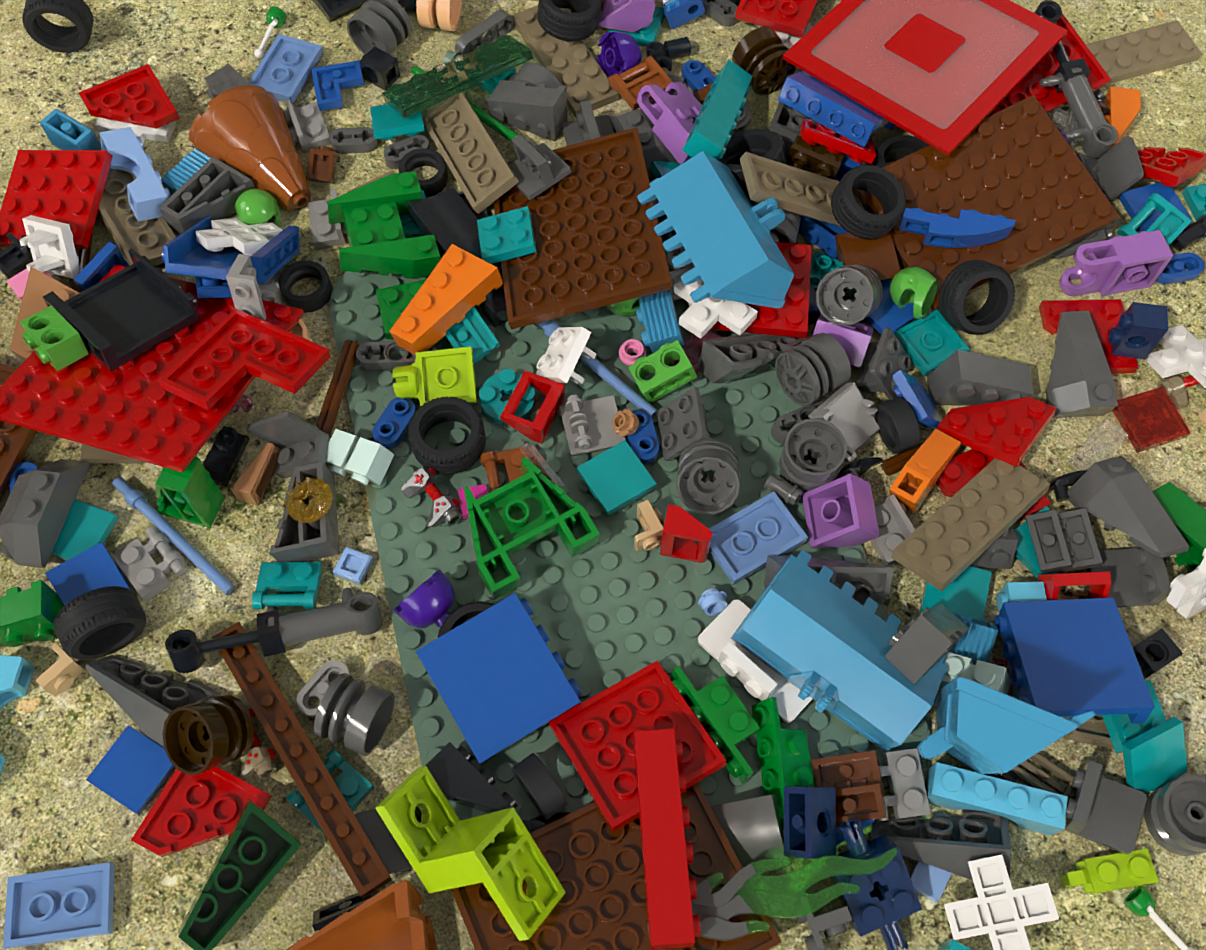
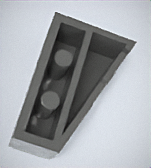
[487,80,568,142]
[159,157,255,234]
[927,350,1034,406]
[269,461,340,562]
[884,603,970,684]

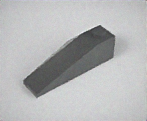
[1067,456,1189,558]

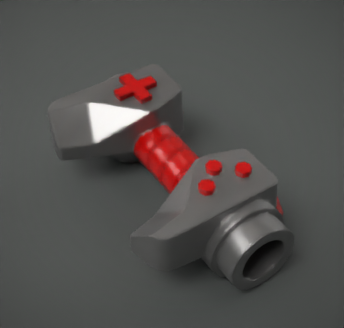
[401,467,462,527]

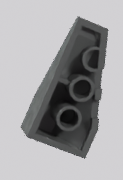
[768,101,817,156]
[1045,311,1118,418]
[699,333,810,384]
[764,555,893,605]
[86,655,222,747]
[871,809,1011,880]

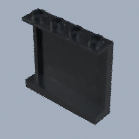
[43,249,200,371]

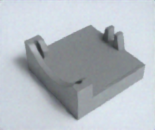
[808,383,880,463]

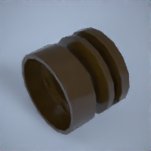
[732,27,796,96]
[162,694,254,775]

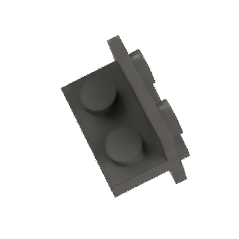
[561,100,614,146]
[509,134,571,200]
[855,328,911,400]
[657,387,710,461]
[792,889,852,950]

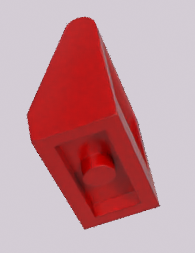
[500,371,565,444]
[660,504,712,563]
[1038,572,1111,600]

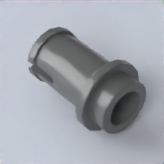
[764,473,803,506]

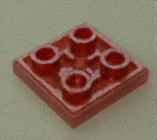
[1112,386,1191,453]

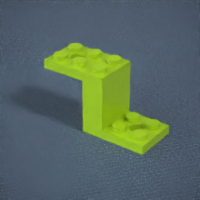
[375,765,566,941]

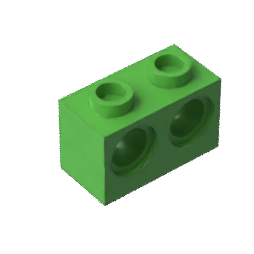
[20,305,89,371]
[628,340,697,403]

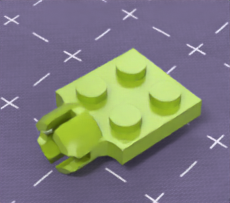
[392,347,478,406]

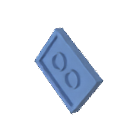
[248,34,324,104]
[709,491,808,585]
[3,862,115,949]

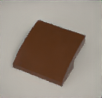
[835,232,900,281]
[811,750,887,824]

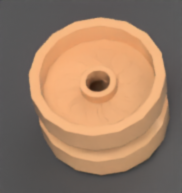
[416,0,462,32]

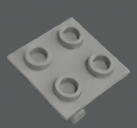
[559,395,626,456]

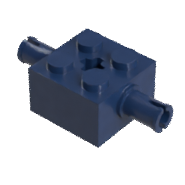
[824,818,922,950]

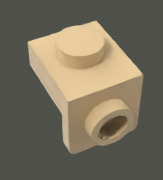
[634,500,663,552]
[35,642,85,697]

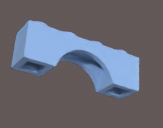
[99,127,171,222]

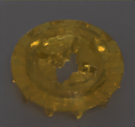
[284,477,333,523]

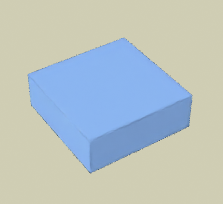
[333,547,374,585]
[910,861,952,903]

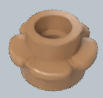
[612,409,639,437]

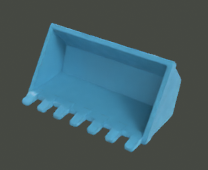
[637,151,795,308]
[730,550,948,752]
[917,677,1096,774]

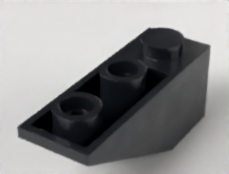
[426,742,518,814]

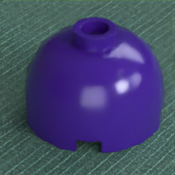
[597,32,642,78]
[393,569,455,628]

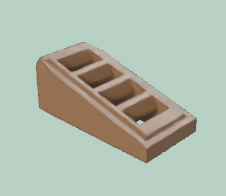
[231,442,279,506]

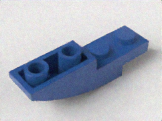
[898,208,1015,248]

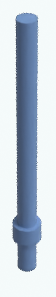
[536,320,658,418]
[112,477,235,596]

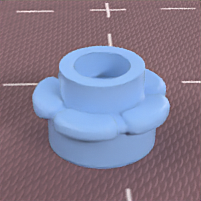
[698,588,727,616]

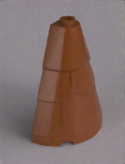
[189,85,311,211]
[286,880,437,950]

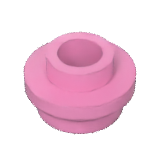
[619,339,646,366]

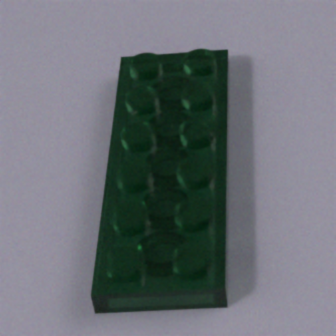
[382,35,533,118]

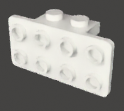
[698,600,812,723]

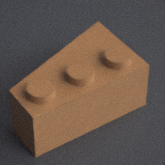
[10,267,79,361]

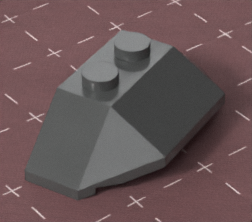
[609,109,678,183]
[0,459,90,568]

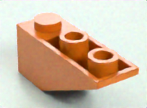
[1104,86,1141,151]
[889,429,961,514]

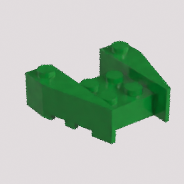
[327,171,440,279]
[464,457,600,600]

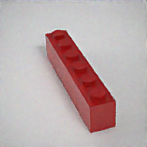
[633,729,701,950]

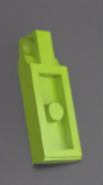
[1060,848,1159,895]

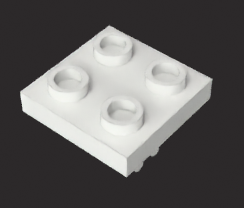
[20,215,80,279]
[536,327,597,384]

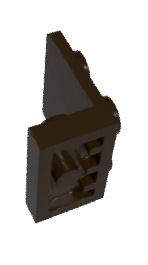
[787,135,844,180]

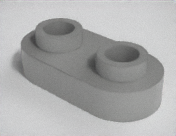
[296,660,351,718]

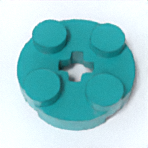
[479,369,535,425]

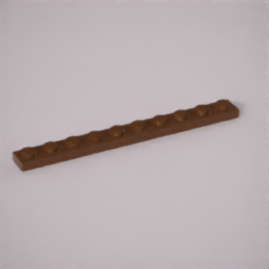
[211,622,392,900]

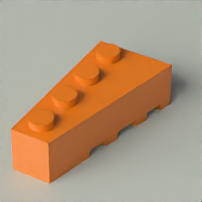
[389,244,503,355]

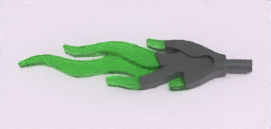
[646,848,897,941]

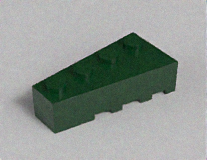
[178,799,302,950]

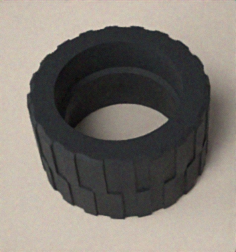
[719,129,788,201]

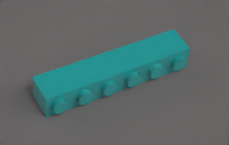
[682,59,752,161]

